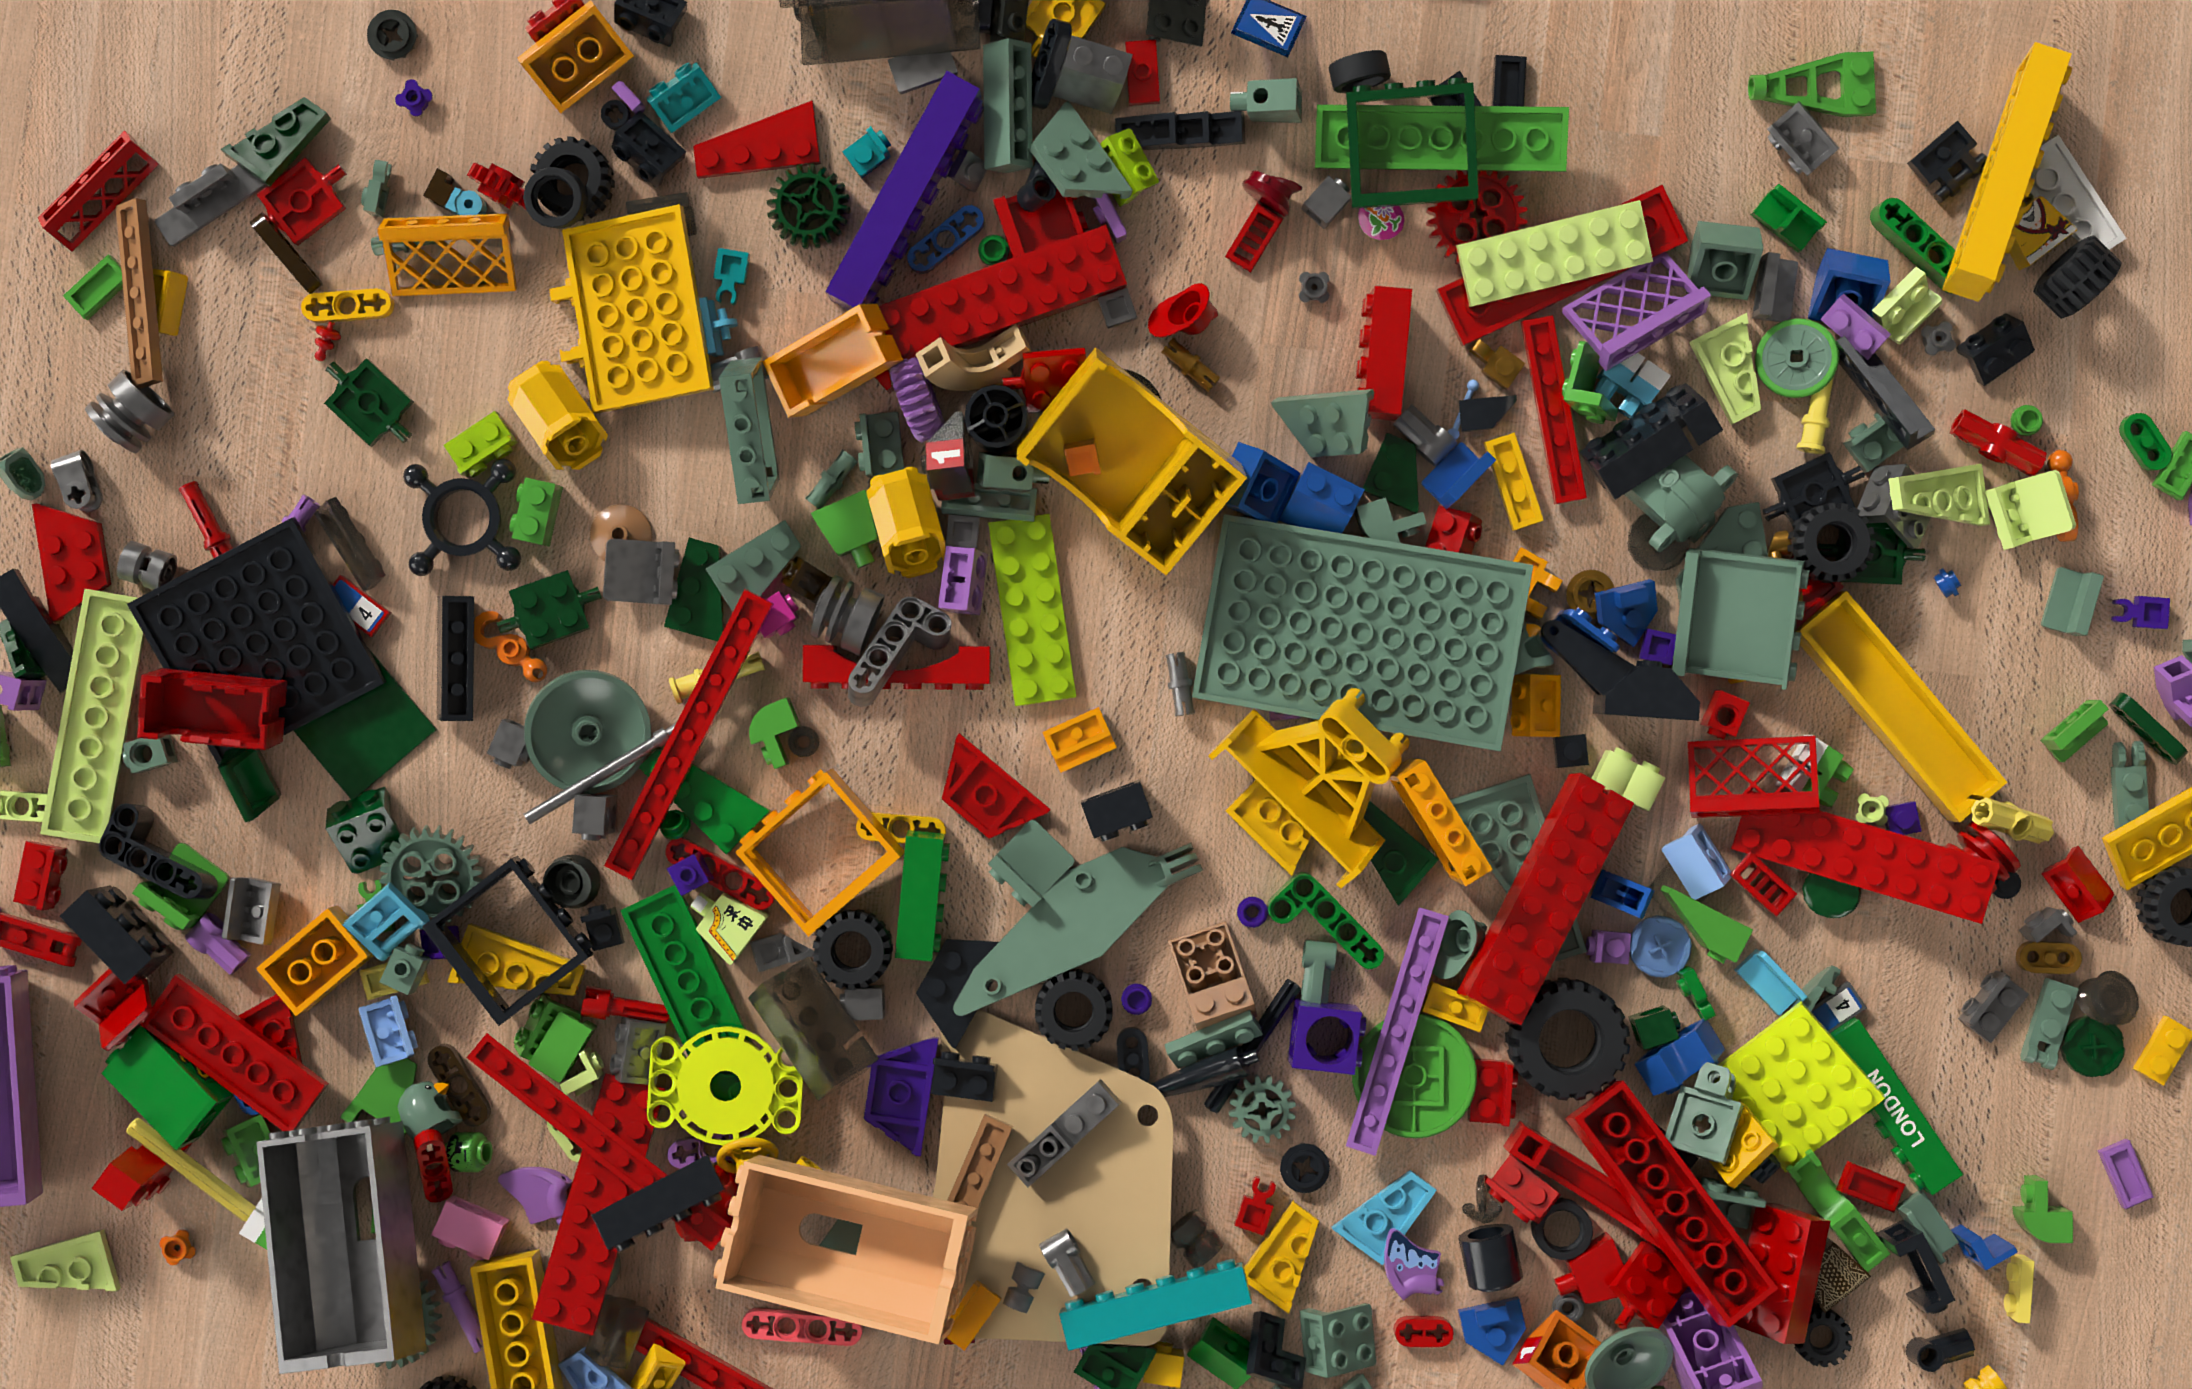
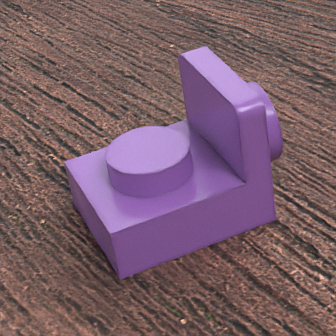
[1586,929,1631,965]

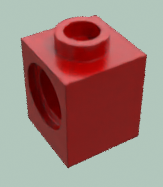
[1700,690,1750,740]

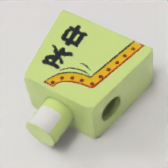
[690,892,770,965]

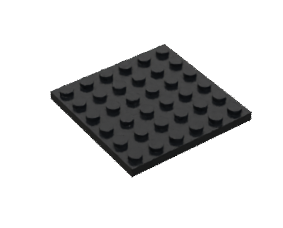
[127,517,387,765]

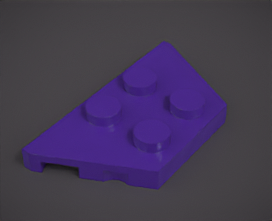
[864,1036,939,1157]

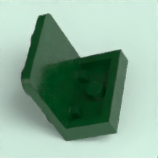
[325,787,402,874]

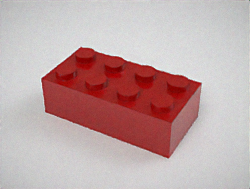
[1356,286,1413,421]
[1733,1203,1831,1344]

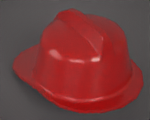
[1148,283,1218,338]

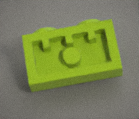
[1100,128,1159,207]
[443,411,518,477]

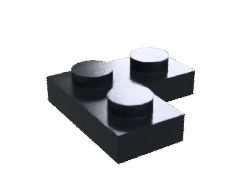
[1246,1311,1306,1389]

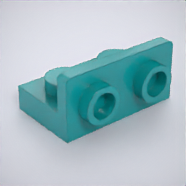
[646,63,721,133]

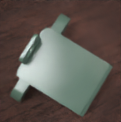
[1624,455,1738,552]

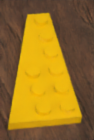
[1225,719,1347,876]

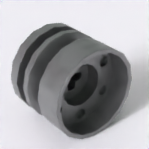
[85,369,174,453]
[810,575,885,655]

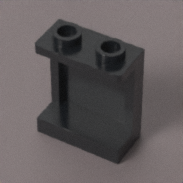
[1876,1220,1955,1314]

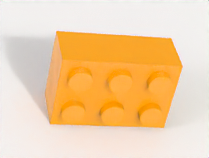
[517,0,634,114]
[256,905,374,1016]

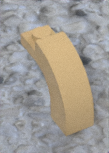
[916,324,1032,391]

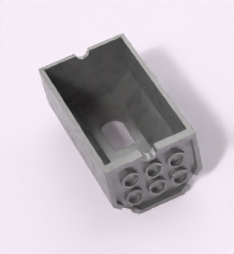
[257,1117,427,1374]

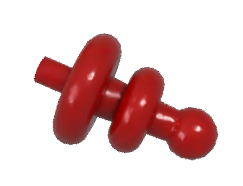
[314,321,341,362]

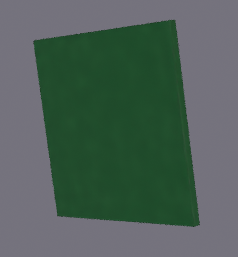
[294,648,437,799]

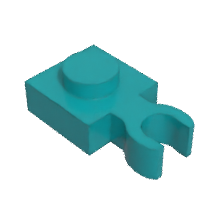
[713,248,750,305]

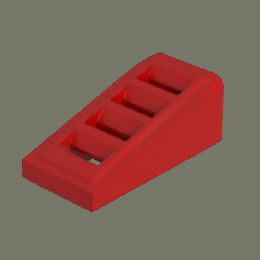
[1225,202,1284,273]
[1729,852,1797,917]

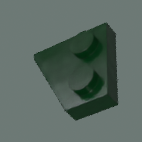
[1362,433,1419,514]
[0,619,46,679]

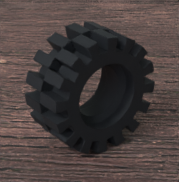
[1794,1306,1852,1367]

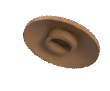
[590,504,652,561]

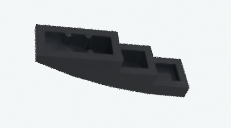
[1115,111,1245,150]
[0,569,73,693]

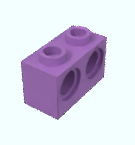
[938,546,988,615]

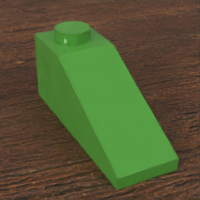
[1660,885,1753,964]

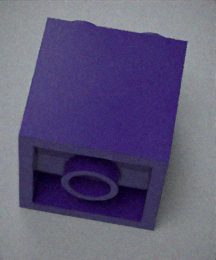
[1288,998,1366,1075]

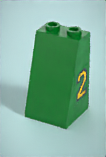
[101,1025,234,1151]

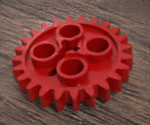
[1426,170,1528,265]

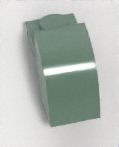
[1354,497,1427,543]

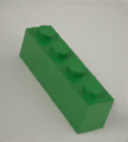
[895,830,950,962]

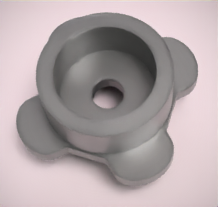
[1299,272,1330,303]
[1921,321,1956,356]

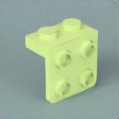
[1985,470,2076,550]

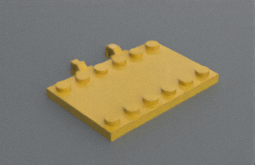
[549,204,714,414]

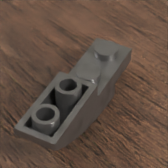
[1007,1079,1122,1188]

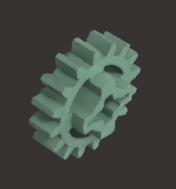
[1228,1074,1296,1143]

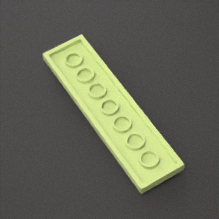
[40,589,145,843]

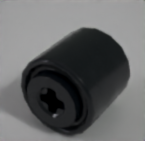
[1458,1224,1523,1292]

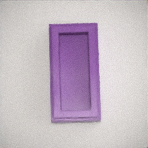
[2098,1139,2154,1209]

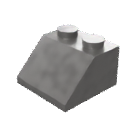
[1052,35,1133,114]

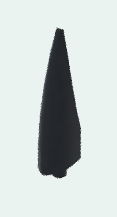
[1151,1046,1261,1097]

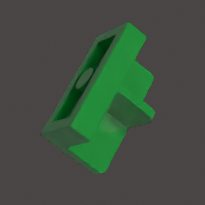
[1750,184,1827,253]

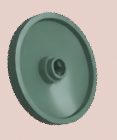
[524,670,651,794]

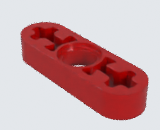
[413,1129,453,1202]

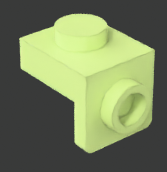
[560,1047,604,1096]

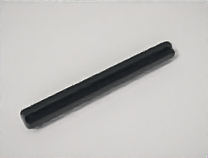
[1204,979,1300,1114]

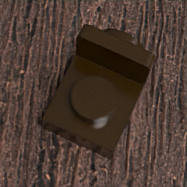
[781,556,832,604]

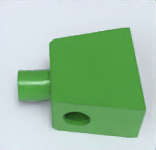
[811,490,879,568]

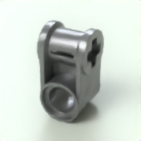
[51,450,103,512]

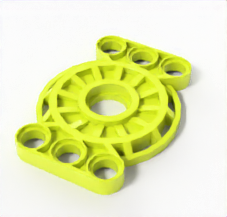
[647,1026,805,1146]

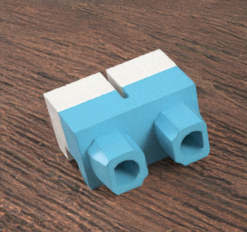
[1594,353,1671,419]

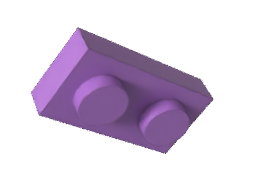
[1820,294,1891,360]

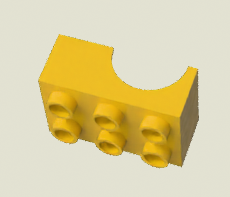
[1016,347,1247,575]

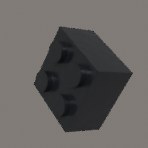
[1081,780,1153,842]

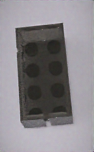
[748,957,879,1101]

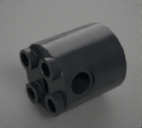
[964,385,1029,453]

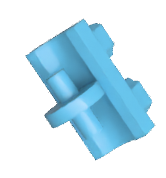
[699,297,738,357]

